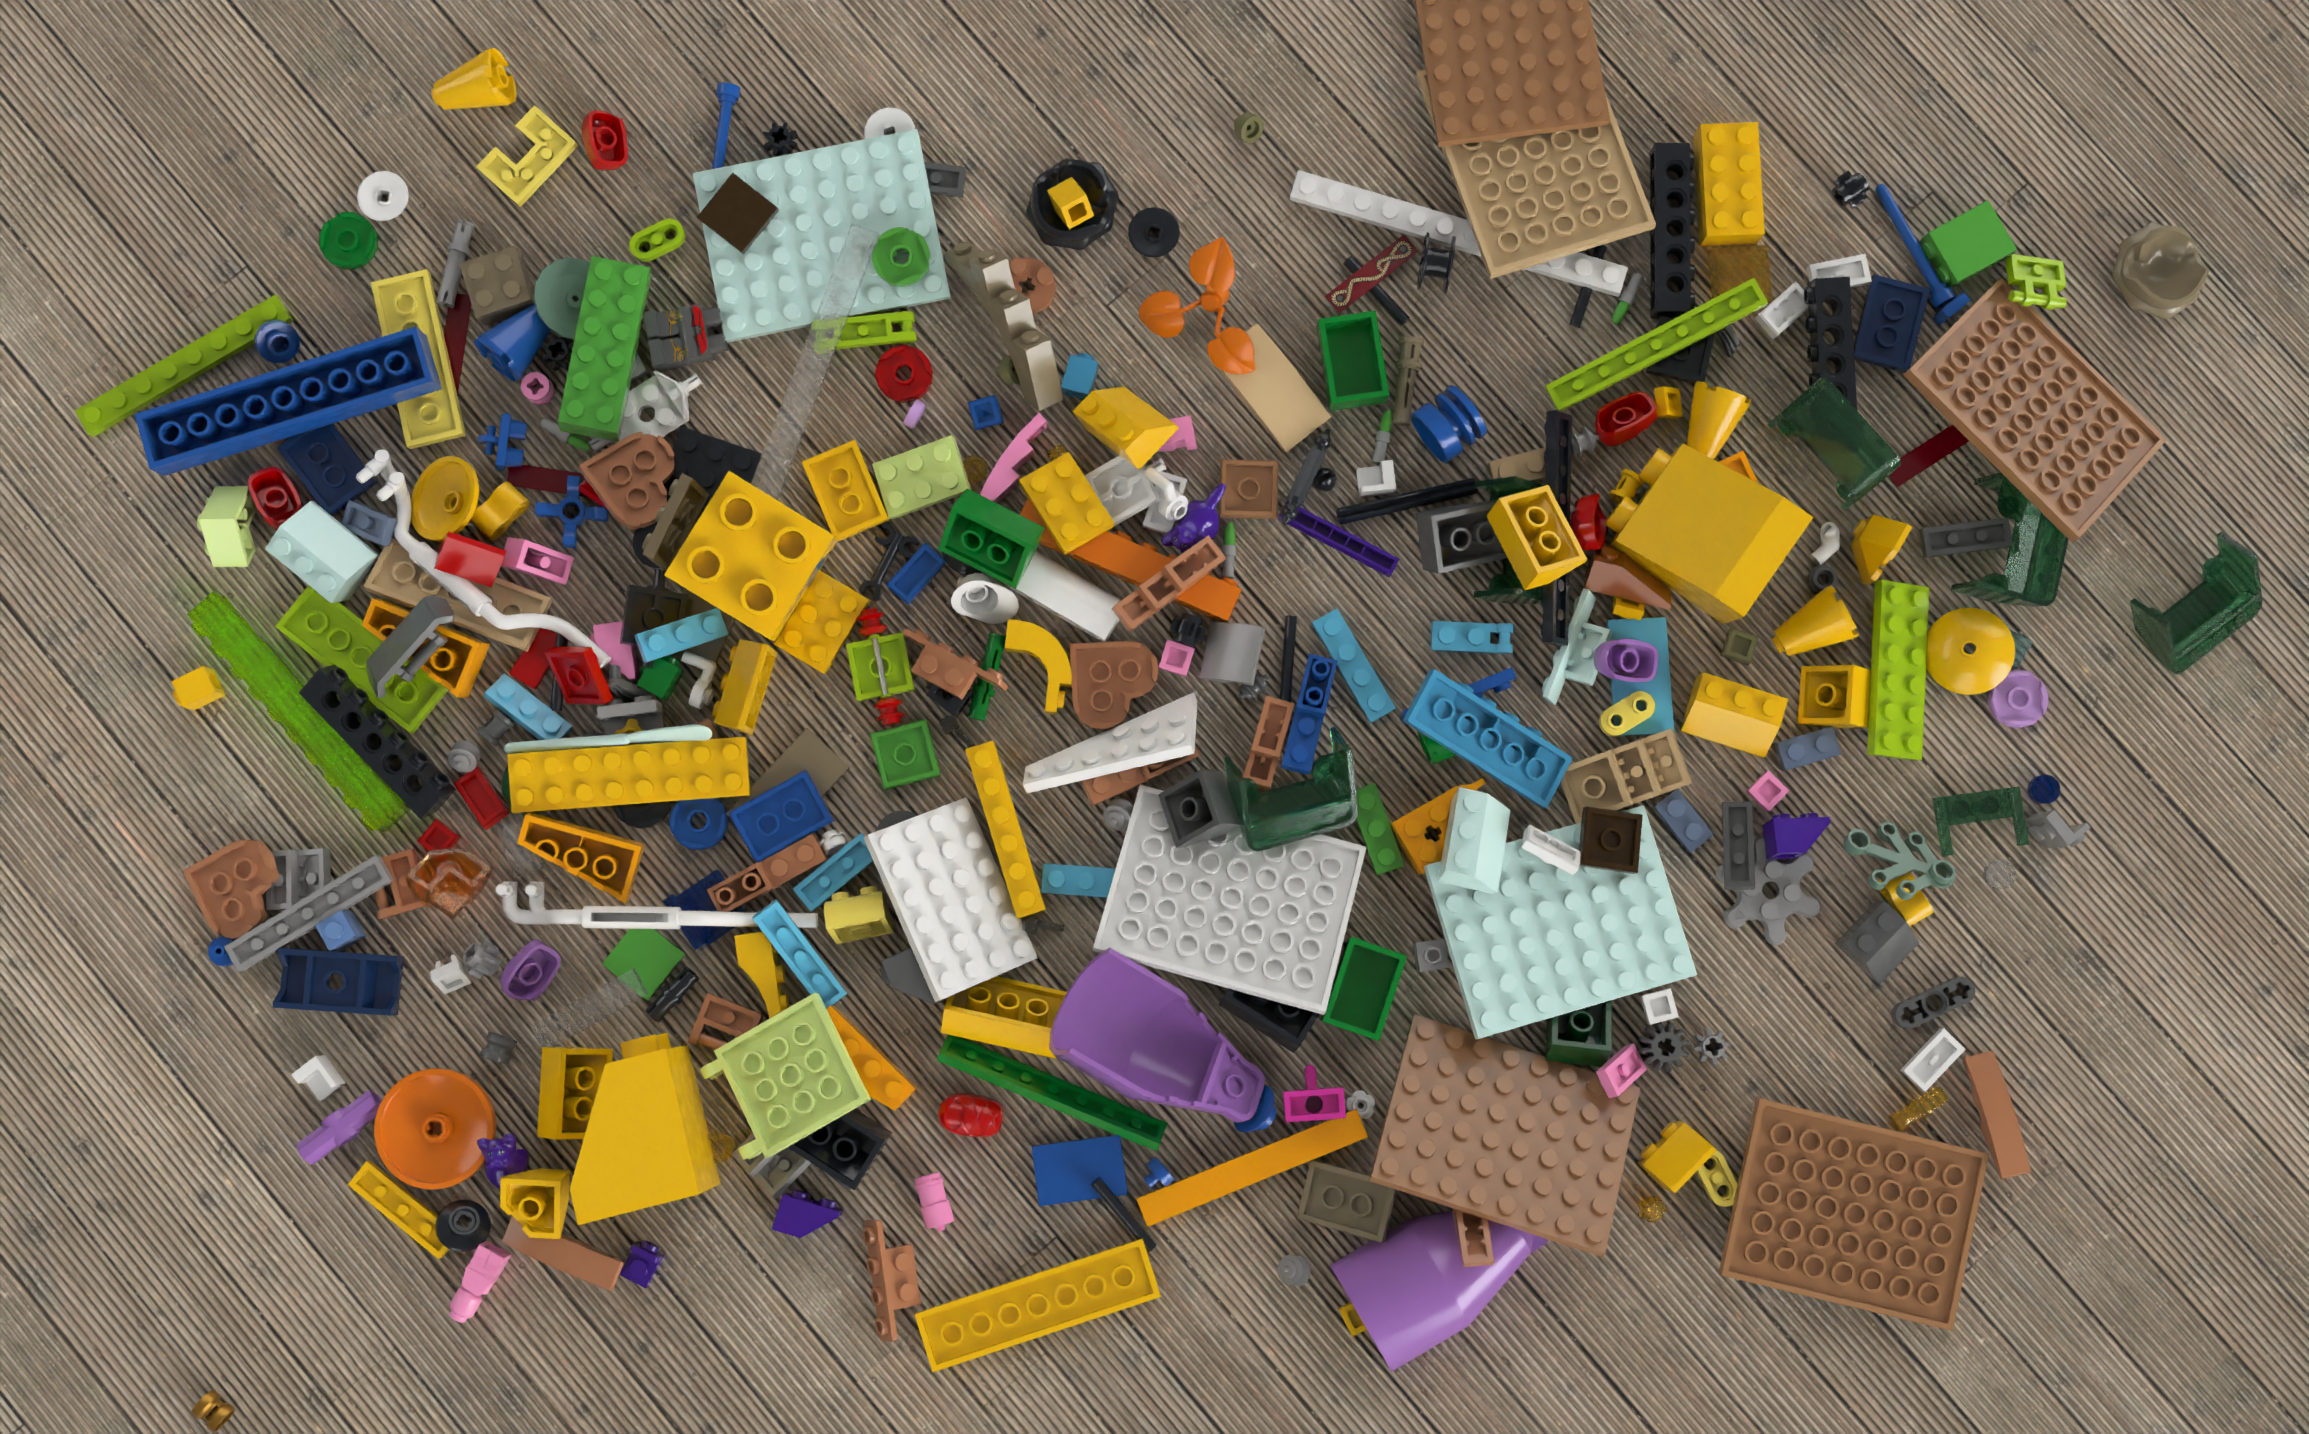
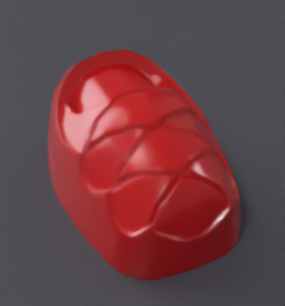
[581,110,628,171]
[1595,391,1657,447]
[248,467,301,530]
[1570,493,1608,550]
[938,1093,1003,1137]

